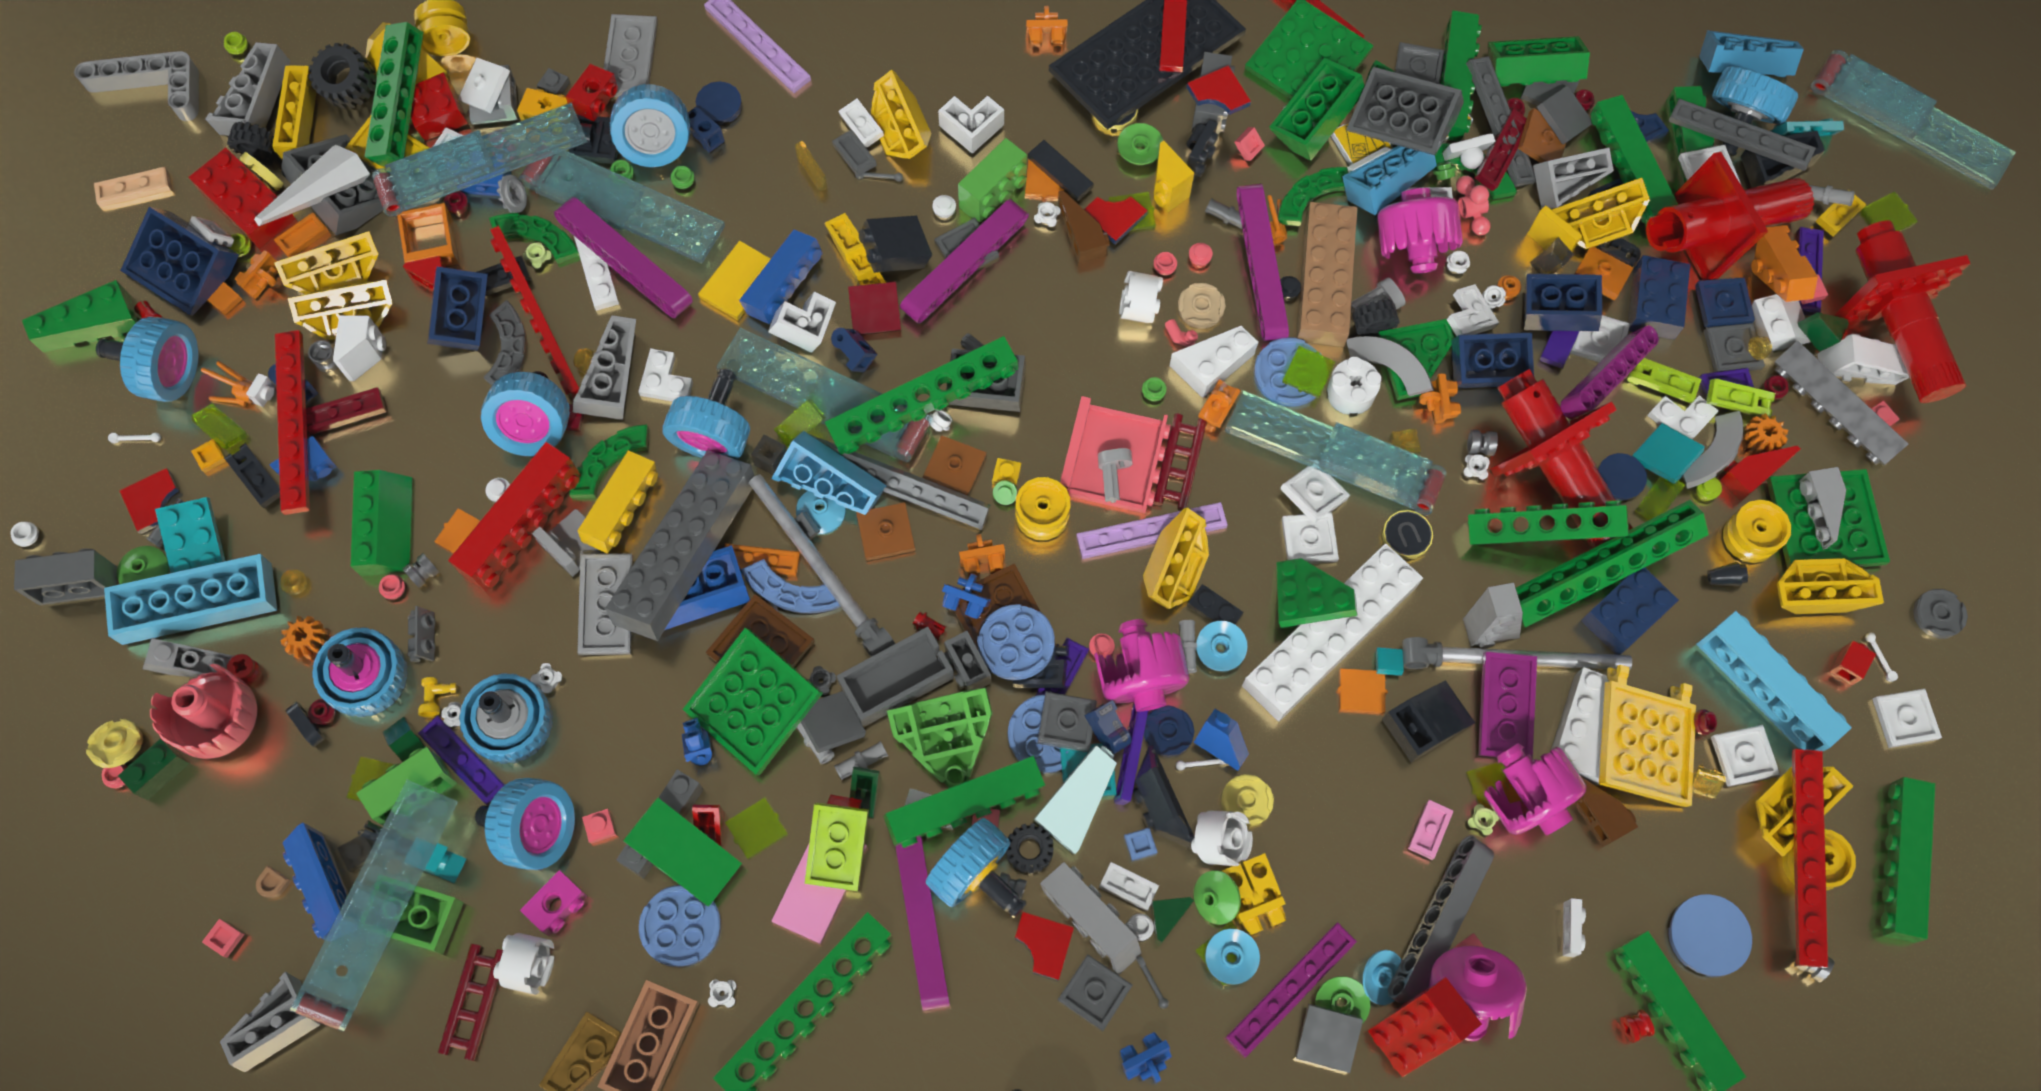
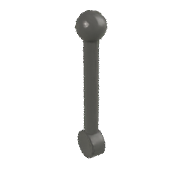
[855,172,903,182]
[1136,956,1169,1009]

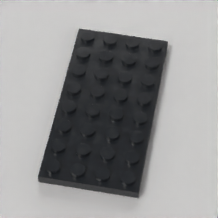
[1049,0,1246,130]

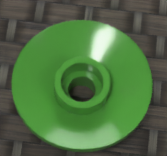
[1117,123,1163,165]
[117,546,169,584]
[1194,870,1241,925]
[1315,976,1370,1024]

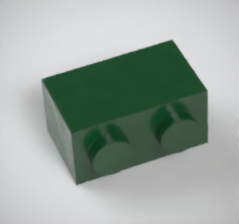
[118,738,190,801]

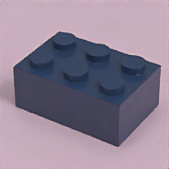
[1628,255,1690,340]
[427,267,487,351]
[1524,274,1602,331]
[1452,333,1534,388]
[1581,567,1679,655]

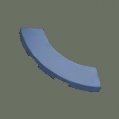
[741,559,841,613]

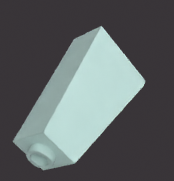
[1033,746,1117,854]

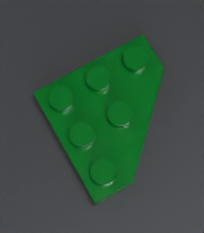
[1377,319,1454,400]
[1276,558,1358,628]

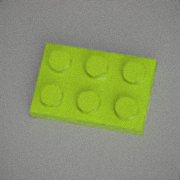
[804,802,869,891]

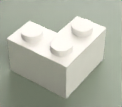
[938,96,1004,153]
[768,292,836,353]

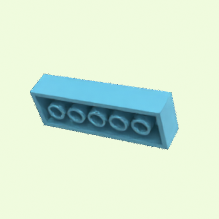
[104,554,277,645]
[1696,611,1852,751]

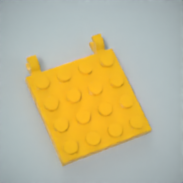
[1599,665,1696,807]

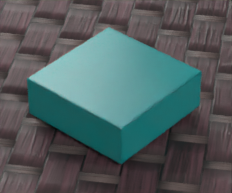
[1375,647,1404,676]

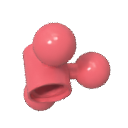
[1456,176,1491,236]

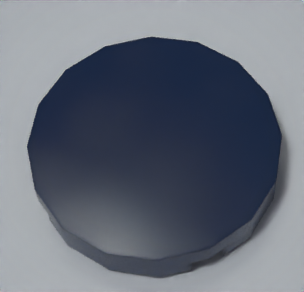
[695,81,742,125]
[1597,453,1647,501]
[1143,705,1195,758]

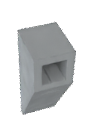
[1800,467,1846,549]
[143,638,233,678]

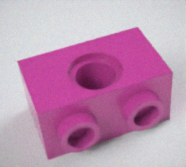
[520,870,587,936]

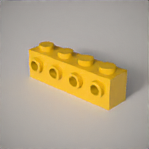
[273,66,317,160]
[577,451,658,553]

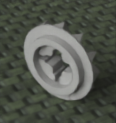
[497,175,527,213]

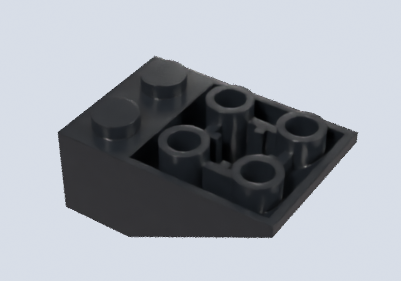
[1382,680,1475,763]

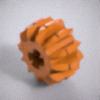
[1743,413,1789,455]
[280,616,328,660]

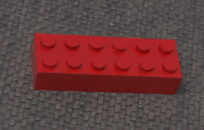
[448,442,581,592]

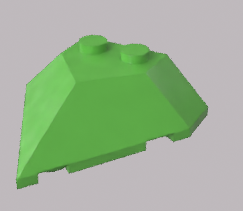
[887,687,993,788]

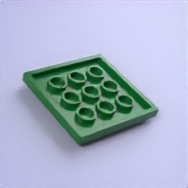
[1245,0,1374,99]
[1766,469,1890,569]
[682,628,823,775]

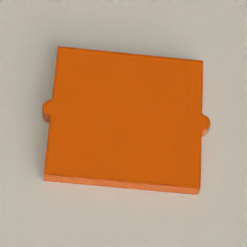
[1025,159,1064,200]
[434,508,480,553]
[1337,669,1388,713]

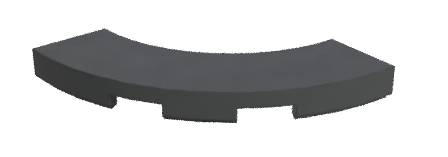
[484,300,527,386]

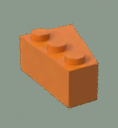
[1751,225,1818,302]

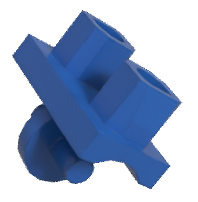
[942,574,991,619]
[682,718,712,765]
[1120,1032,1172,1083]

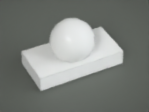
[1442,133,1495,169]

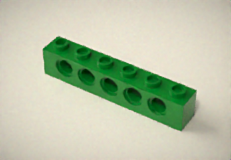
[364,22,424,166]
[1468,501,1629,545]

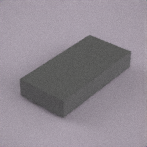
[832,130,877,176]

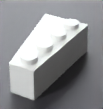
[1551,667,1608,786]

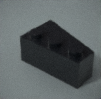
[1740,131,1825,188]

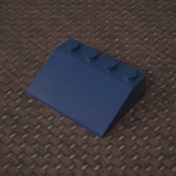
[120,207,239,315]

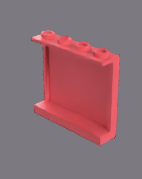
[1060,396,1171,513]

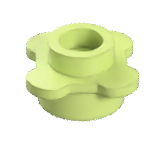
[523,242,552,269]
[1468,804,1499,836]

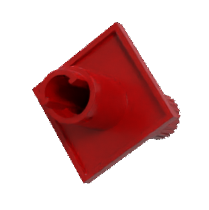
[1646,151,1814,281]
[1833,220,1971,404]
[1490,369,1633,549]

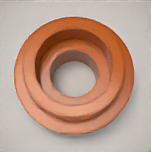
[1497,275,1521,299]

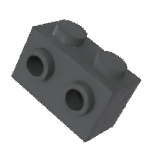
[944,631,991,690]

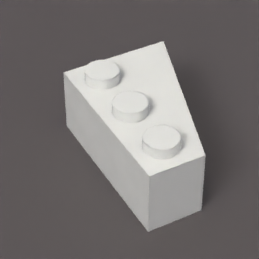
[1170,326,1258,398]
[1817,334,1909,385]

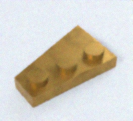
[539,1012,622,1091]

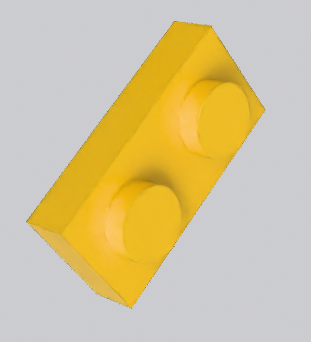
[1815,189,1867,237]

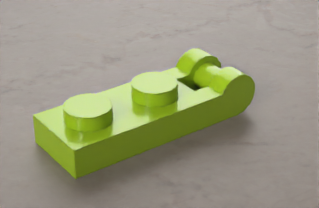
[1627,358,1702,404]
[1706,378,1775,418]

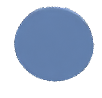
[1254,337,1327,407]
[977,604,1055,680]
[1007,695,1069,773]
[639,885,721,968]
[1668,894,1752,977]

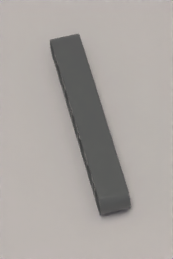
[1388,835,1494,1005]

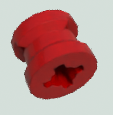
[227,654,261,684]
[1620,1009,1655,1043]

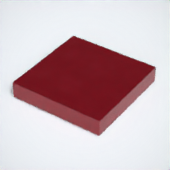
[848,282,901,335]

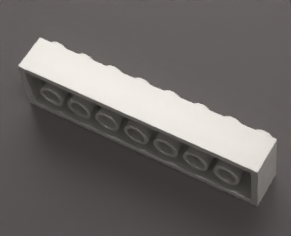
[1242,543,1423,722]

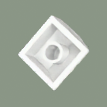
[1752,294,1811,354]
[333,316,386,381]

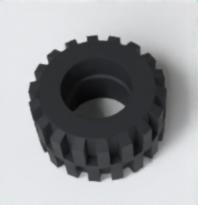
[308,43,376,109]

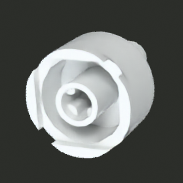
[1119,271,1163,323]
[1327,357,1381,415]
[1191,811,1253,866]
[493,933,554,995]

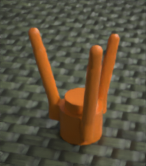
[1267,195,1288,245]
[201,361,253,407]

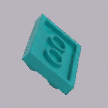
[155,497,225,573]

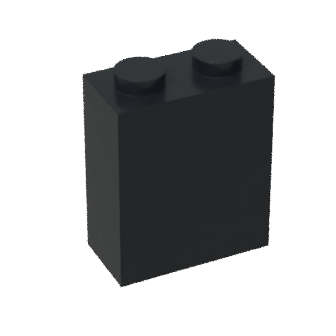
[859,215,932,273]

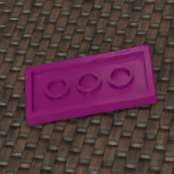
[1478,652,1537,758]

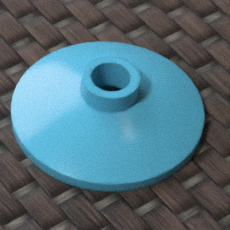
[796,491,846,535]
[1196,621,1247,671]
[1205,929,1260,984]
[1363,950,1402,1005]

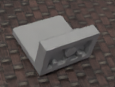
[469,65,518,125]
[532,509,601,577]

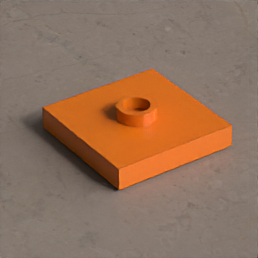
[1575,247,1633,301]

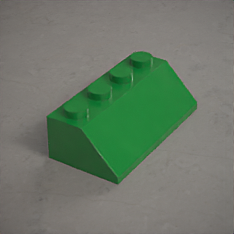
[1487,36,1590,87]
[1269,57,1365,161]
[350,470,414,576]

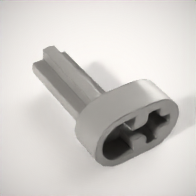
[1351,277,1405,314]
[1098,448,1133,503]

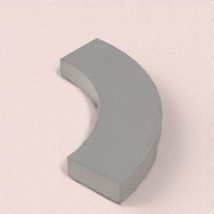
[1347,336,1434,396]
[1682,411,1743,489]

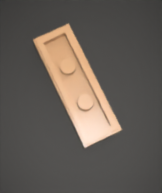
[94,167,171,207]

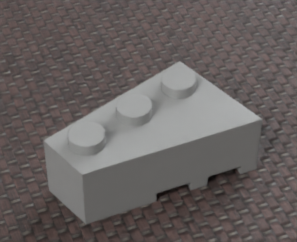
[1533,148,1614,209]
[220,971,320,1072]

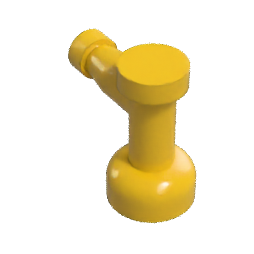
[418,677,457,718]

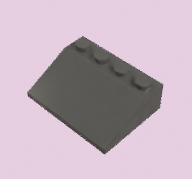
[1347,67,1464,155]
[281,134,385,235]

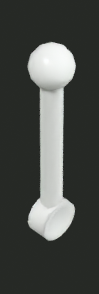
[108,432,161,444]
[1865,632,1898,682]
[1176,759,1226,770]

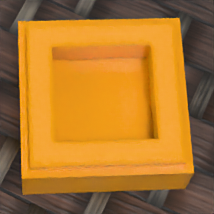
[191,438,226,473]

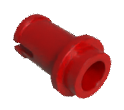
[134,301,163,319]
[912,612,947,640]

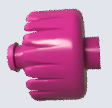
[1377,188,1463,274]
[1094,619,1189,712]
[1484,743,1586,835]
[1429,946,1527,1041]

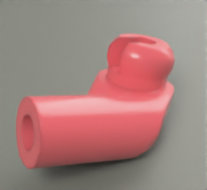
[1165,319,1198,347]

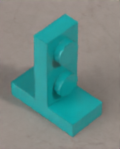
[404,837,466,884]

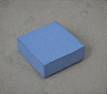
[1124,828,1158,862]

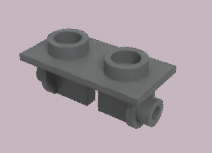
[407,606,435,662]

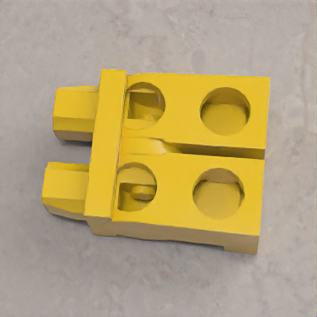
[1222,853,1286,936]

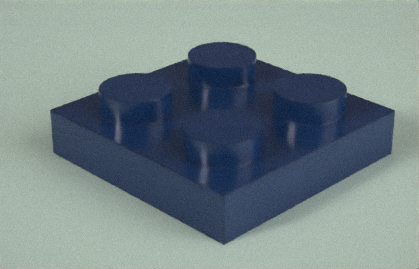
[1695,277,1755,328]

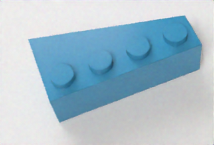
[1699,30,1804,77]
[1342,146,1437,215]
[771,431,887,515]

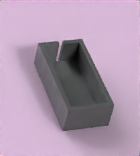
[837,627,954,728]

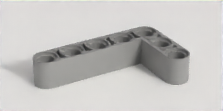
[74,51,199,121]

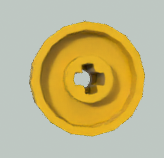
[414,0,470,56]
[1015,477,1070,540]
[1723,500,1791,563]
[1782,829,1856,891]

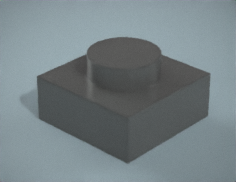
[537,68,570,95]
[795,512,820,541]

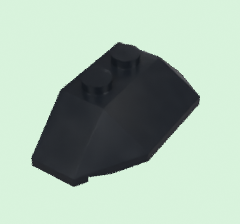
[1132,745,1195,848]

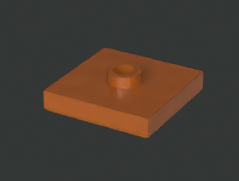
[1518,108,1566,163]
[922,435,987,496]
[856,502,915,561]

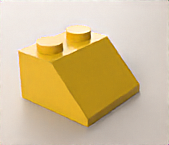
[1153,141,1194,212]

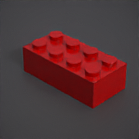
[188,147,296,249]
[1368,977,1482,1077]

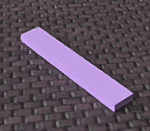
[704,0,811,93]
[1076,502,1227,559]

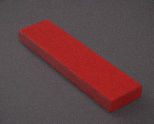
[1159,0,1187,72]

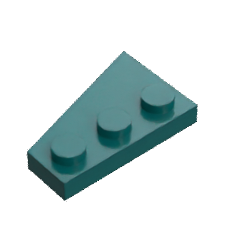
[1770,118,1844,137]

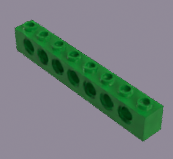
[825,336,1018,455]
[1516,500,1709,627]
[713,912,892,1091]

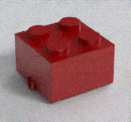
[410,72,468,142]

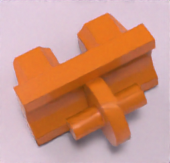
[1026,6,1068,44]
[235,250,278,299]
[1419,374,1461,424]
[1198,379,1241,428]
[959,534,1005,577]

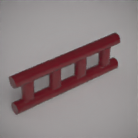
[1153,413,1207,511]
[438,943,503,1061]

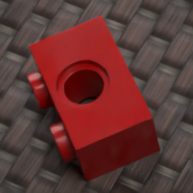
[565,64,618,121]

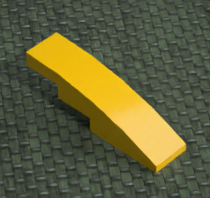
[824,213,886,285]

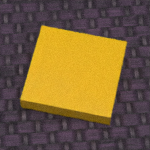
[1527,205,1582,264]

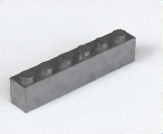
[1774,341,1908,466]

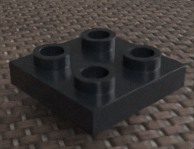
[568,115,618,164]
[1186,119,1219,184]

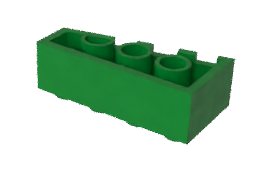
[22,280,140,352]

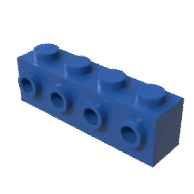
[739,229,823,324]

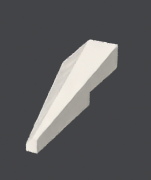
[254,145,370,226]

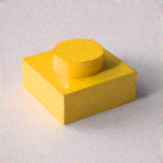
[992,458,1021,487]

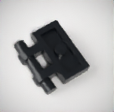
[1013,643,1069,688]

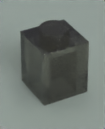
[1529,237,1574,274]
[751,435,787,475]

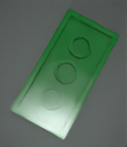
[623,797,742,907]

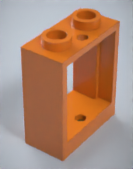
[397,203,459,266]

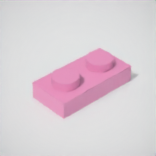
[1408,800,1453,860]

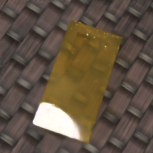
[795,141,827,191]

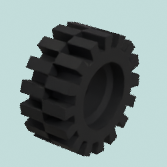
[227,122,274,161]
[1352,300,1400,337]
[1006,823,1054,875]

